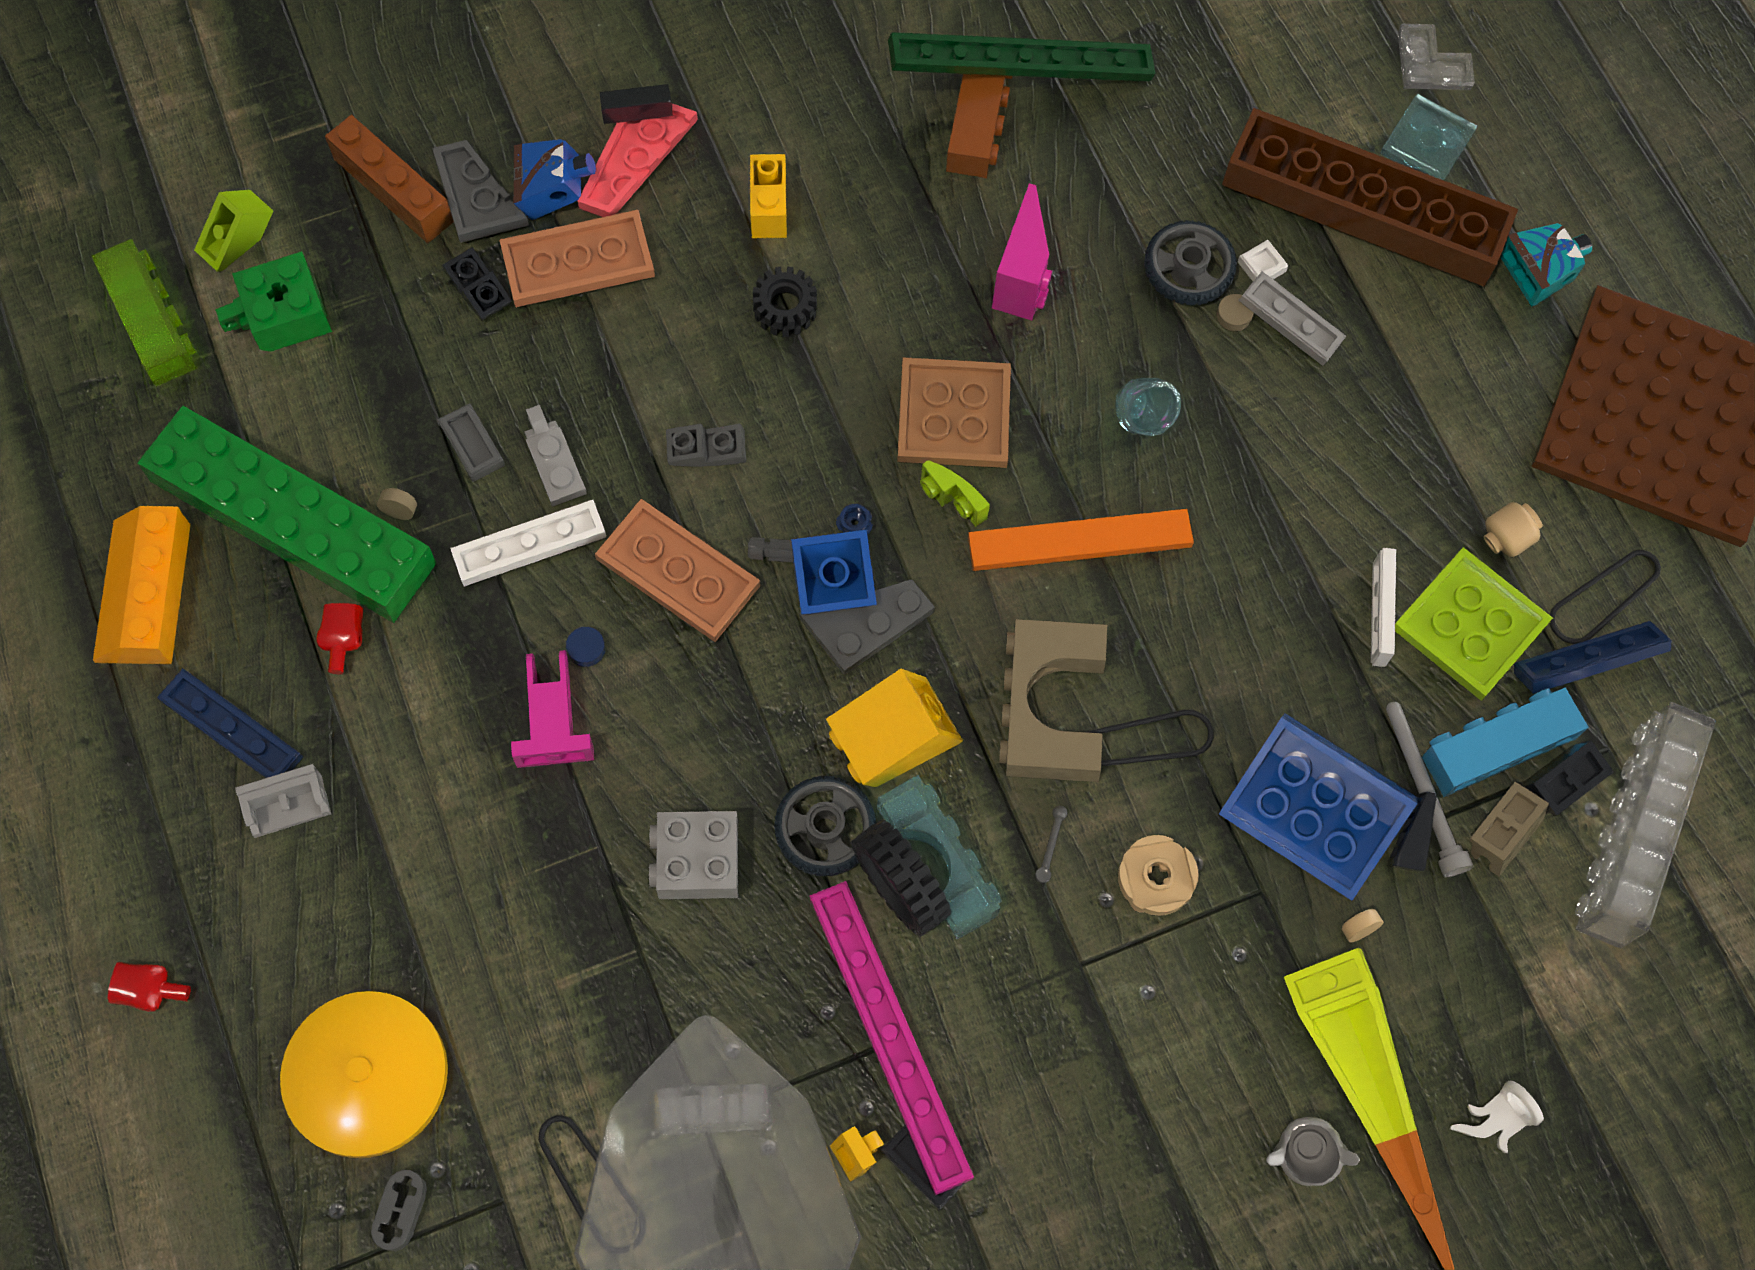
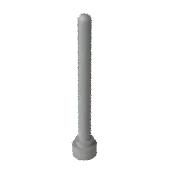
[1386,702,1474,877]

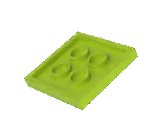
[1395,547,1553,701]

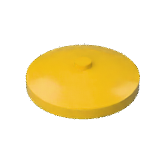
[280,991,448,1158]

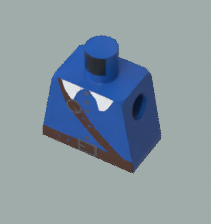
[513,139,596,220]

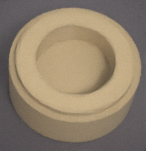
[1342,909,1384,942]

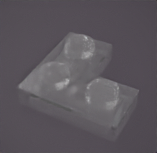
[1398,24,1475,90]

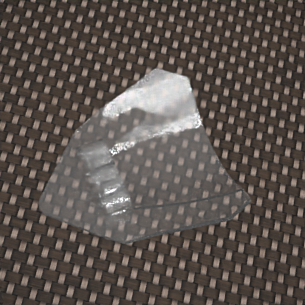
[574,1015,861,1270]

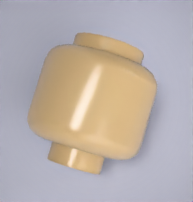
[1483,502,1543,557]

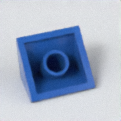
[791,530,877,615]

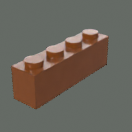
[946,74,1013,178]
[325,114,454,244]

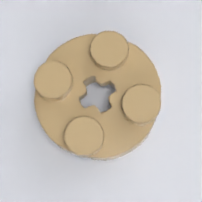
[1118,835,1198,916]

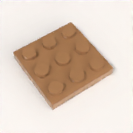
[897,358,1011,468]

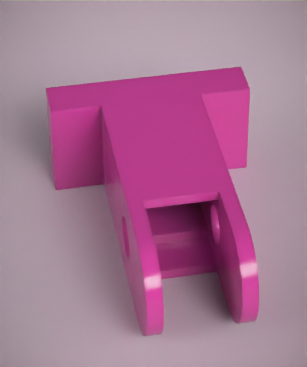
[511,650,594,768]

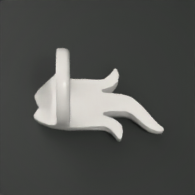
[1450,1081,1544,1153]

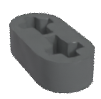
[371,1170,427,1252]

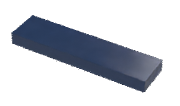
[1514,621,1671,694]
[157,668,303,778]

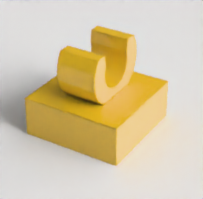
[830,1126,884,1182]

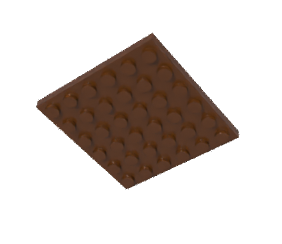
[1531,285,1755,547]

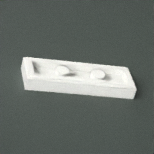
[1371,548,1396,667]

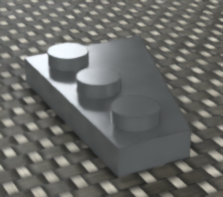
[432,140,529,243]
[799,579,935,676]

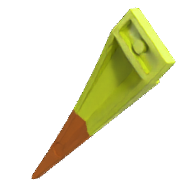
[1284,948,1455,1270]

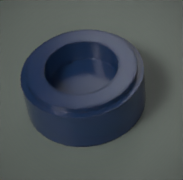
[566,627,605,667]

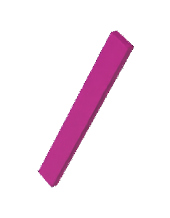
[810,881,974,1196]

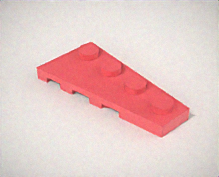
[578,103,698,217]

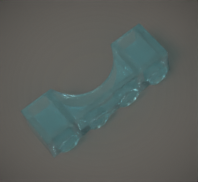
[877,775,1002,940]

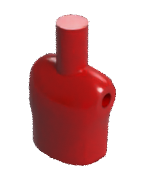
[316,603,364,675]
[107,961,191,1012]

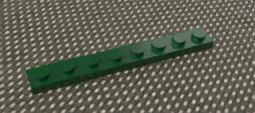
[888,32,1156,81]

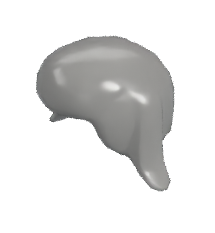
[1266,1117,1360,1186]

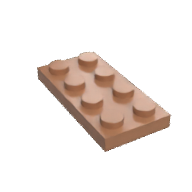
[500,210,655,307]
[595,499,761,642]

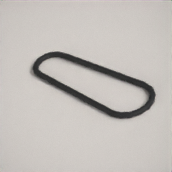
[1550,550,1661,644]
[1085,710,1214,766]
[538,1116,644,1255]

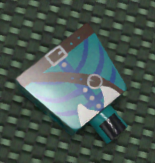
[1500,223,1592,307]

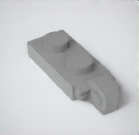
[525,405,587,507]

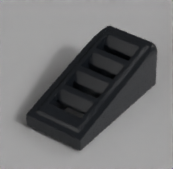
[1387,792,1437,872]

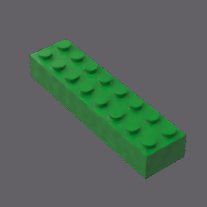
[137,406,437,623]

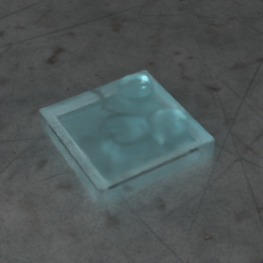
[1380,94,1478,181]

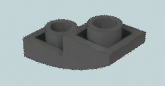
[666,423,746,467]

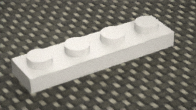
[450,500,606,586]

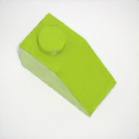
[194,190,273,272]

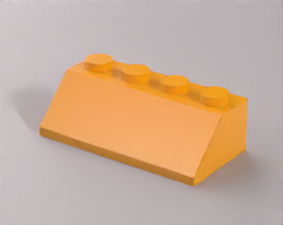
[93,506,190,664]

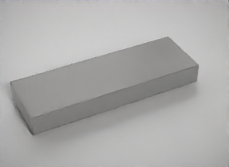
[1238,271,1346,366]

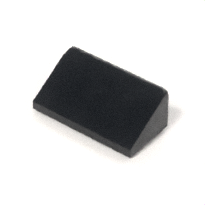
[600,84,673,124]

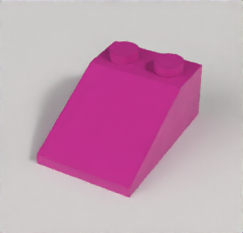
[992,183,1053,321]

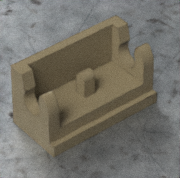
[1469,782,1549,877]

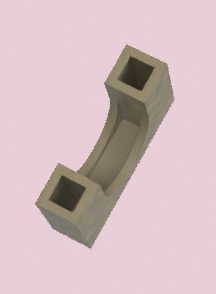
[999,619,1107,782]

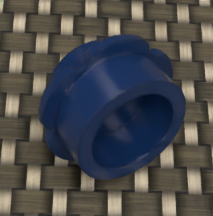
[836,504,873,535]

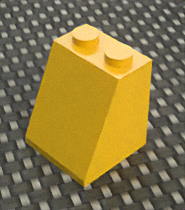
[826,668,963,787]

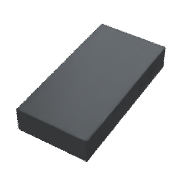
[437,403,505,482]

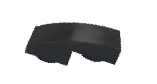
[442,247,512,321]

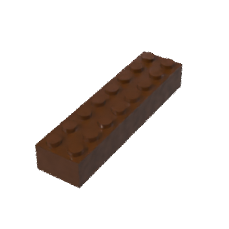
[1222,108,1518,287]

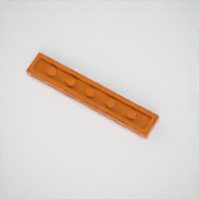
[968,509,1194,571]

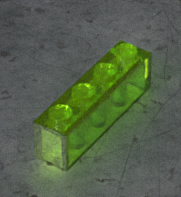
[91,239,197,387]

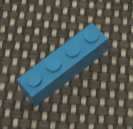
[1422,687,1589,797]

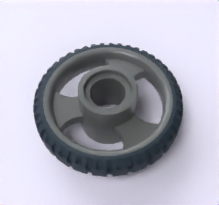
[1144,220,1237,305]
[774,776,876,876]

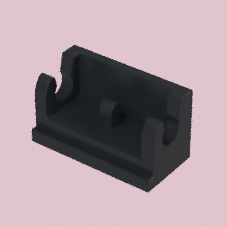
[1520,740,1614,816]

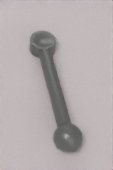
[1035,805,1068,884]

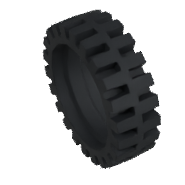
[851,819,951,937]

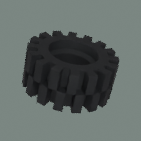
[752,266,817,337]

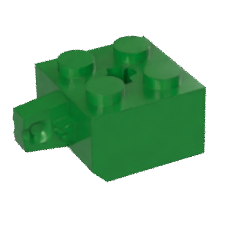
[215,251,332,352]

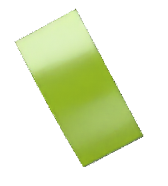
[920,460,990,527]

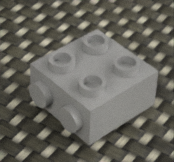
[649,811,738,899]

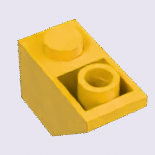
[750,154,787,238]

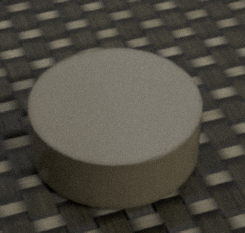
[1216,294,1254,331]
[377,488,417,520]

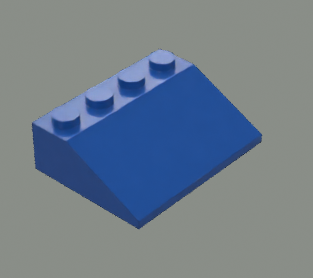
[1219,713,1418,901]

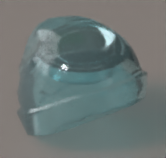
[1115,378,1181,436]

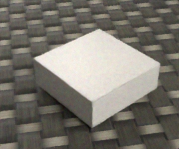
[1238,240,1289,281]

